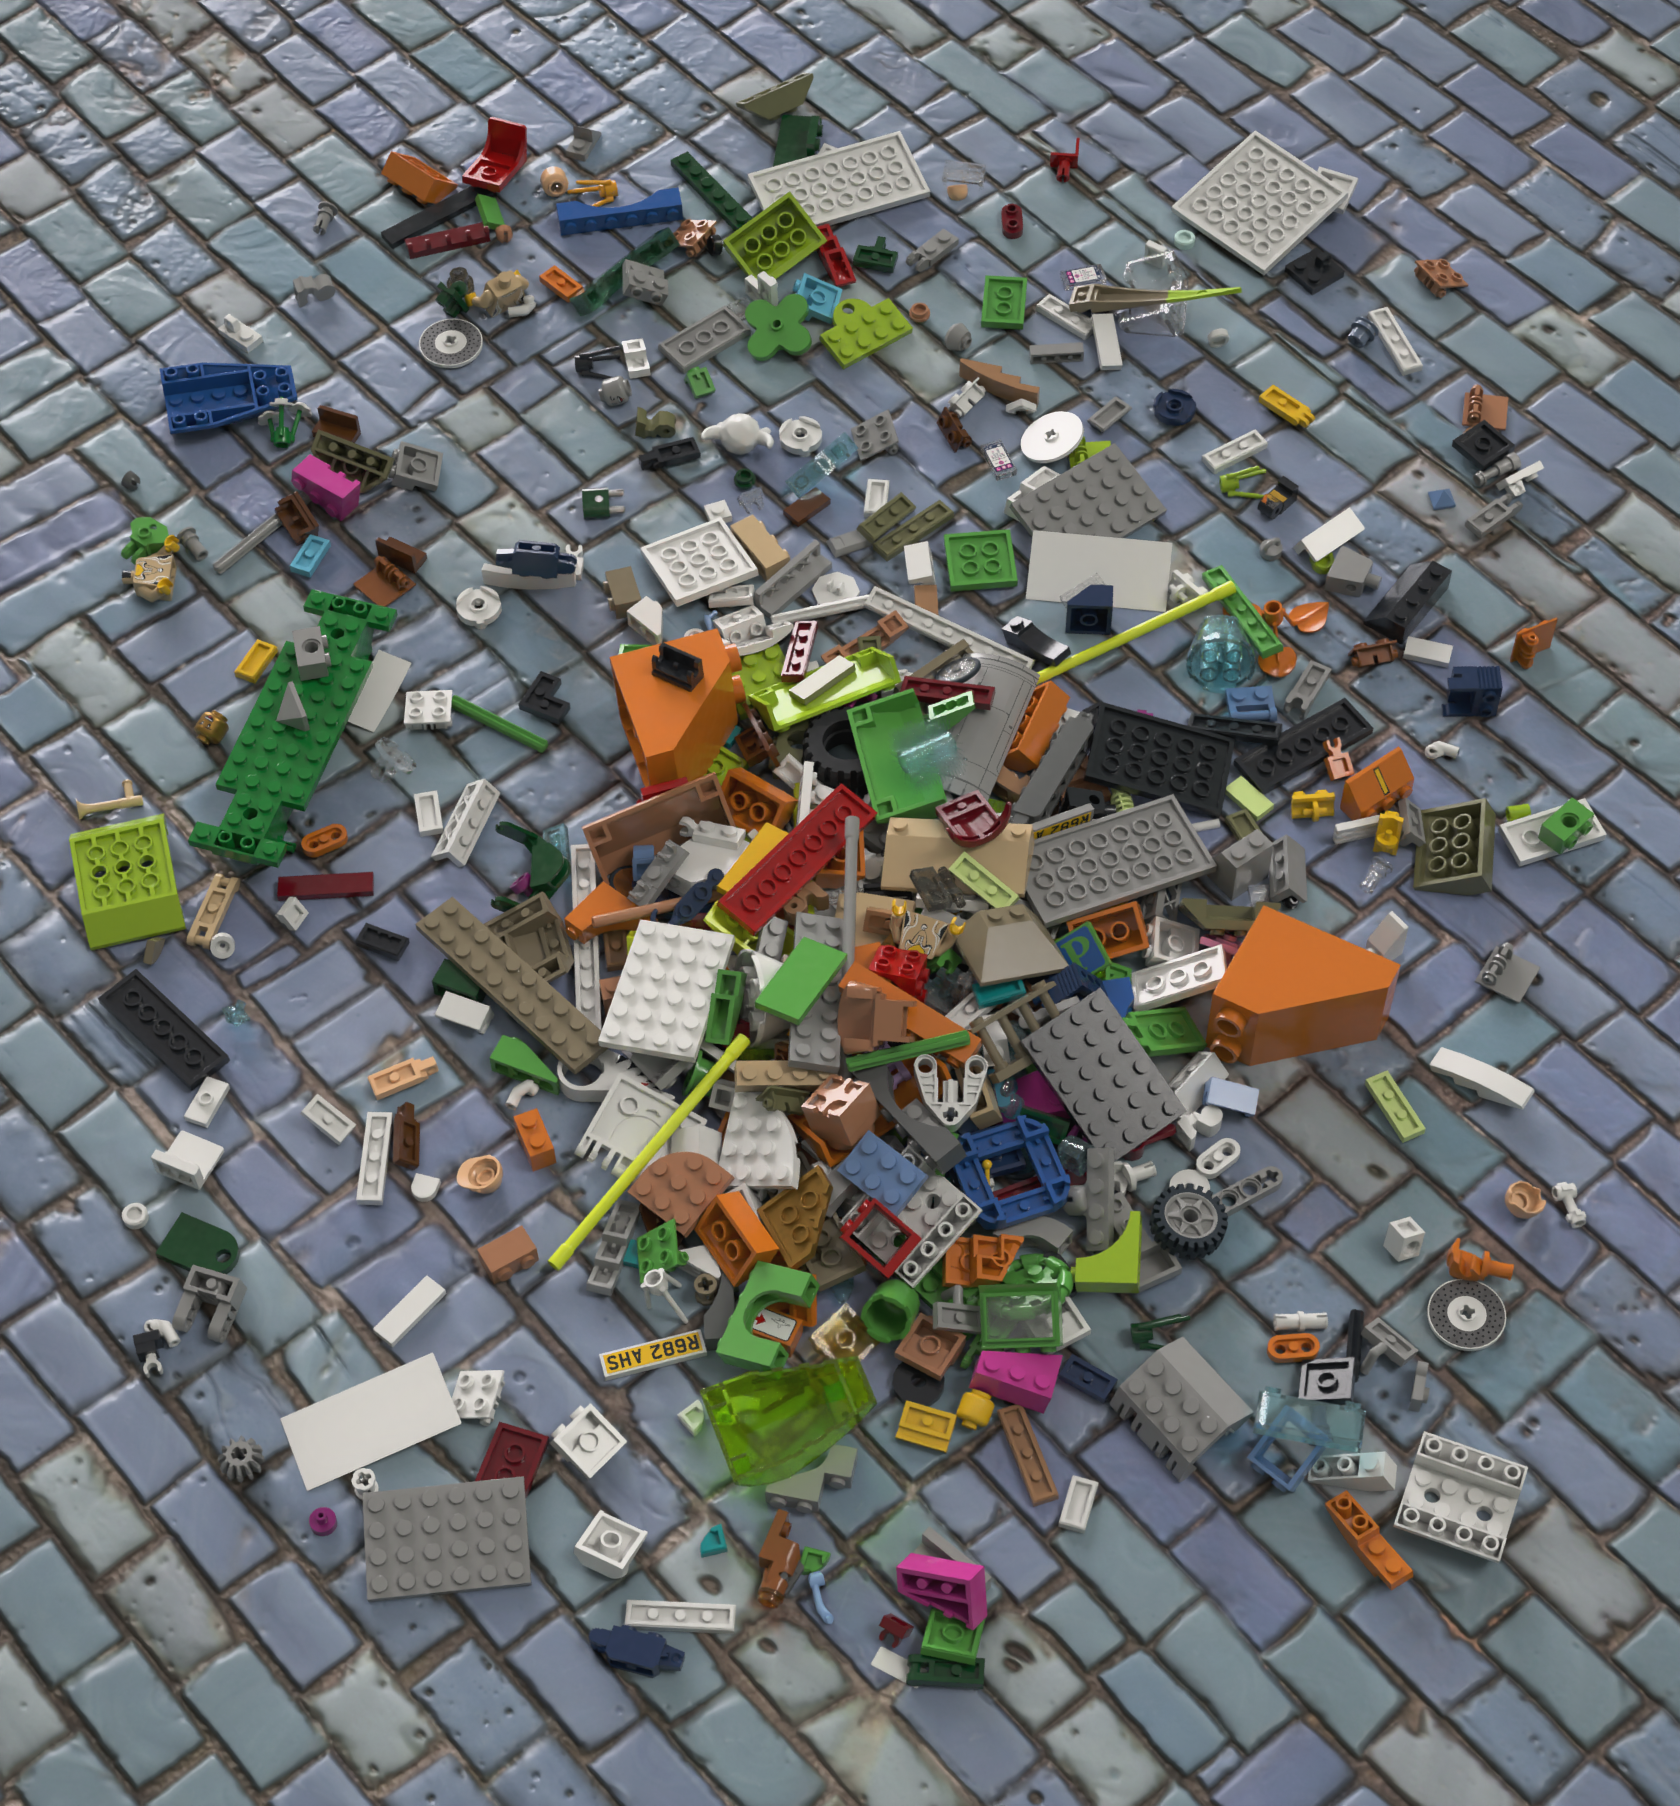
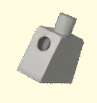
[1324,546,1382,597]

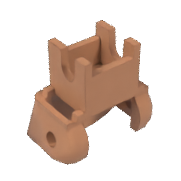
[838,981,917,1054]

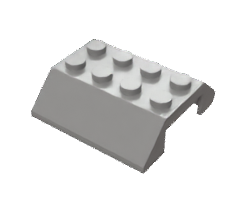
[1110,1337,1254,1482]

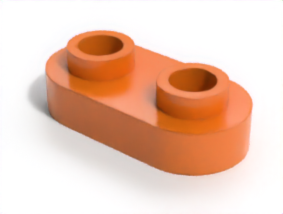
[301,824,348,857]
[1267,1333,1320,1363]

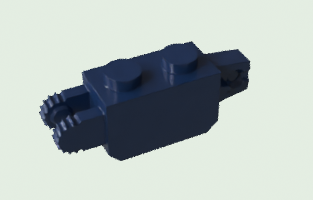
[496,540,577,579]
[588,1625,685,1678]

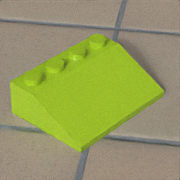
[723,191,827,280]

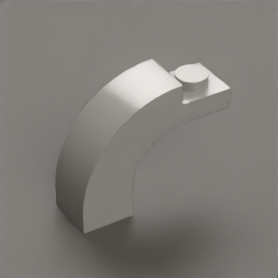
[993,1216,1073,1255]

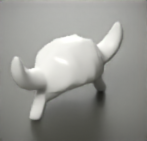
[701,413,774,455]

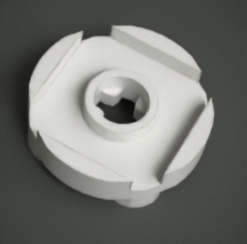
[779,416,822,457]
[456,586,502,629]

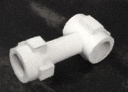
[1552,1182,1587,1228]

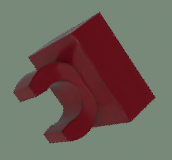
[879,1613,914,1648]

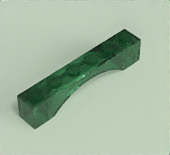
[569,227,680,316]

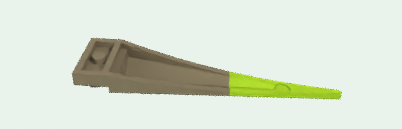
[1069,284,1242,314]

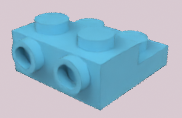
[792,273,843,324]

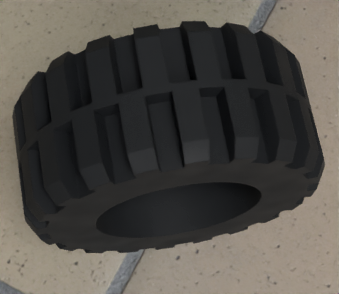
[803,707,866,791]

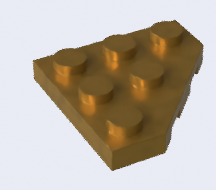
[757,1165,833,1270]

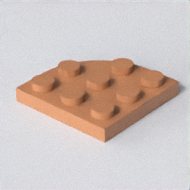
[627,1152,735,1238]

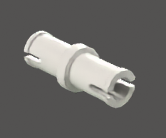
[1273,1311,1328,1332]

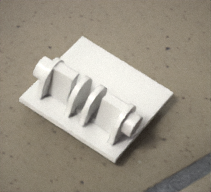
[404,690,452,730]
[452,1370,505,1426]

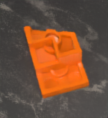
[942,1234,1024,1288]

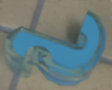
[987,1066,1024,1119]

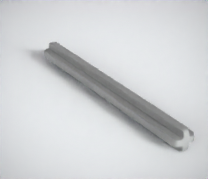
[213,491,312,574]

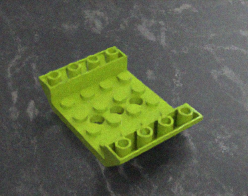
[69,813,186,950]

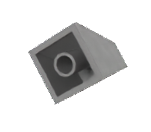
[1206,829,1274,901]

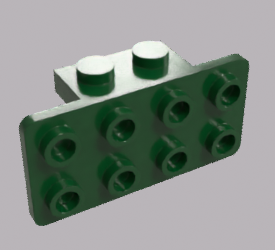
[773,115,823,167]

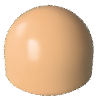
[947,184,968,201]

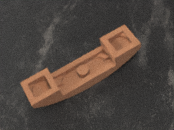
[821,610,909,664]

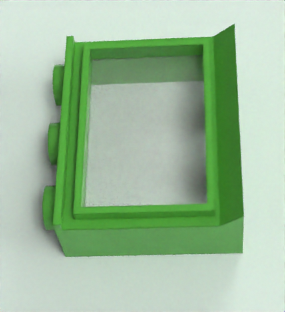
[978,1282,1063,1353]

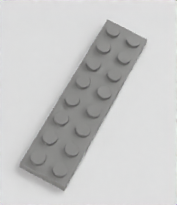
[788,912,843,1074]

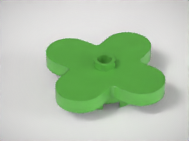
[745,294,812,361]

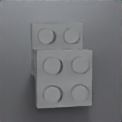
[621,1050,698,1091]

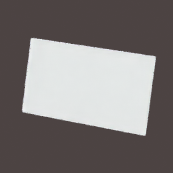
[1026,530,1172,612]
[280,1353,461,1491]

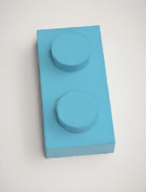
[290,534,331,578]

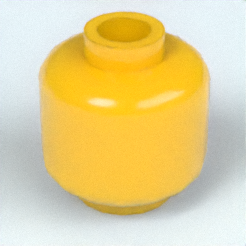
[956,1389,995,1431]

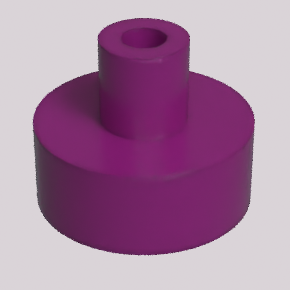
[510,872,533,897]
[309,1507,337,1536]

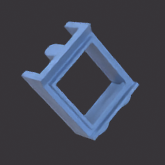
[1247,1406,1333,1492]

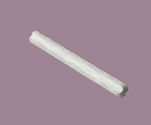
[770,594,870,624]

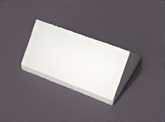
[671,1124,722,1164]

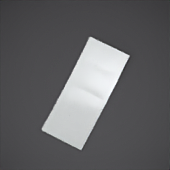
[348,650,411,732]

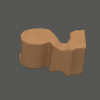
[783,881,830,926]

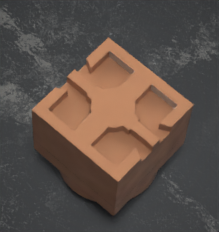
[801,1074,881,1150]

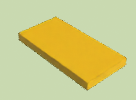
[717,822,789,895]

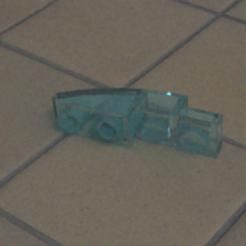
[785,432,859,498]

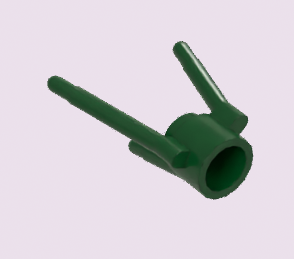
[1130,1314,1191,1350]

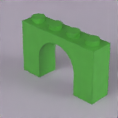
[716,1260,820,1378]

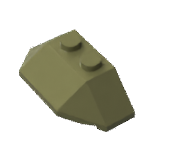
[736,72,814,121]
[311,429,395,494]

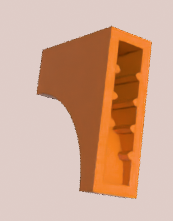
[564,881,658,944]

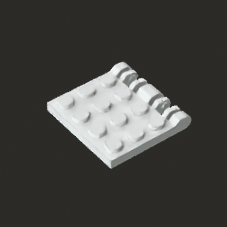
[574,1072,707,1185]

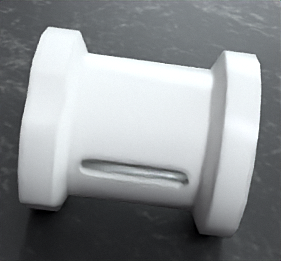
[351,1468,379,1500]

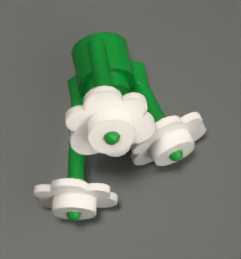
[258,397,312,448]

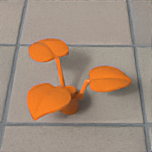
[1223,600,1329,678]

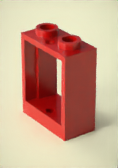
[839,1198,922,1279]

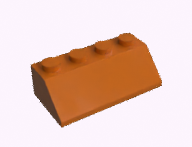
[1003,680,1070,773]

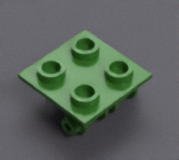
[637,1218,689,1284]

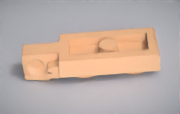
[367,1056,439,1101]

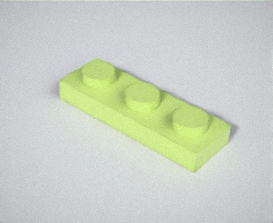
[948,851,1020,908]
[1365,1070,1426,1143]

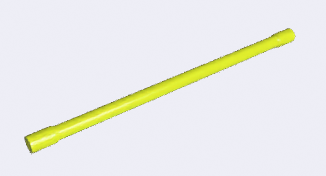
[1037,581,1236,685]
[547,1033,751,1271]

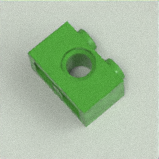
[1538,797,1594,854]

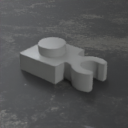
[1409,1361,1430,1412]

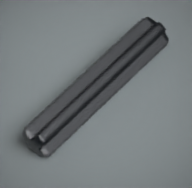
[1346,1309,1364,1383]

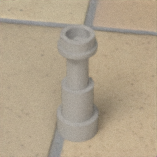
[1473,452,1521,486]

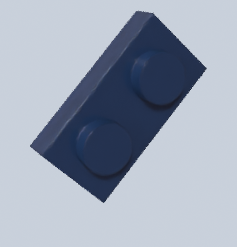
[1058,1354,1118,1404]

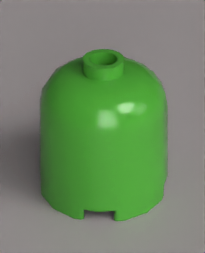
[861,1279,920,1343]

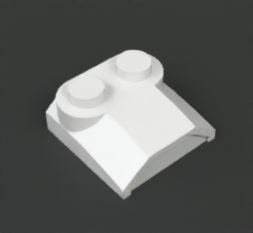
[574,1510,648,1579]

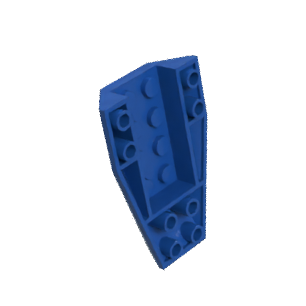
[160,362,298,434]

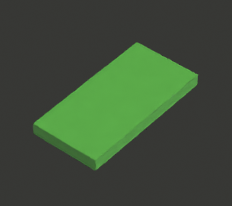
[755,937,847,1025]

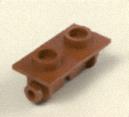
[1348,638,1398,668]

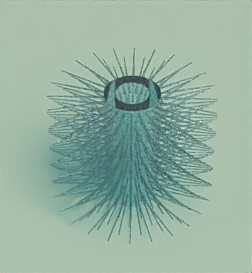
[888,710,967,794]

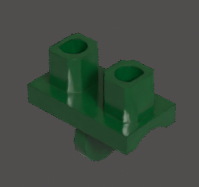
[435,281,470,318]

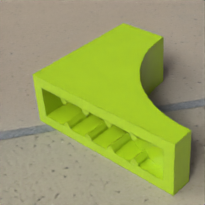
[1071,1211,1142,1293]

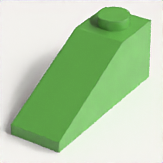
[489,1035,560,1095]

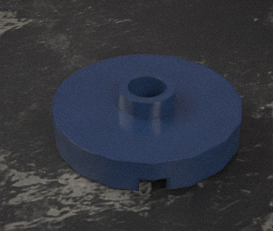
[1153,389,1196,426]

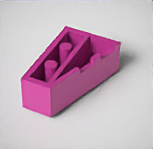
[291,454,361,521]
[969,1351,1063,1414]
[896,1553,988,1630]

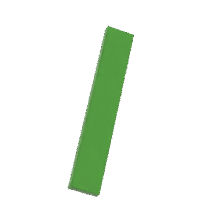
[1202,565,1283,659]

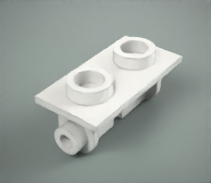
[948,377,986,418]

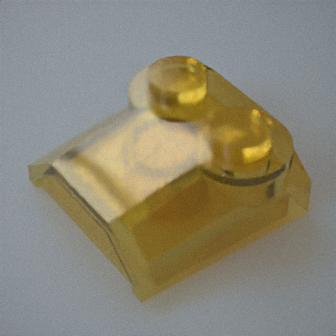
[808,1303,880,1376]

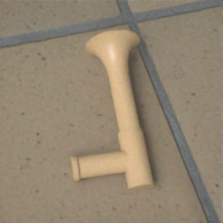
[76,779,143,822]

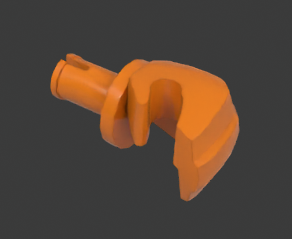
[1446,1238,1514,1281]

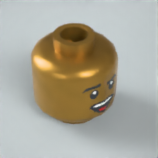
[194,710,229,746]

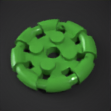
[988,1253,1073,1321]

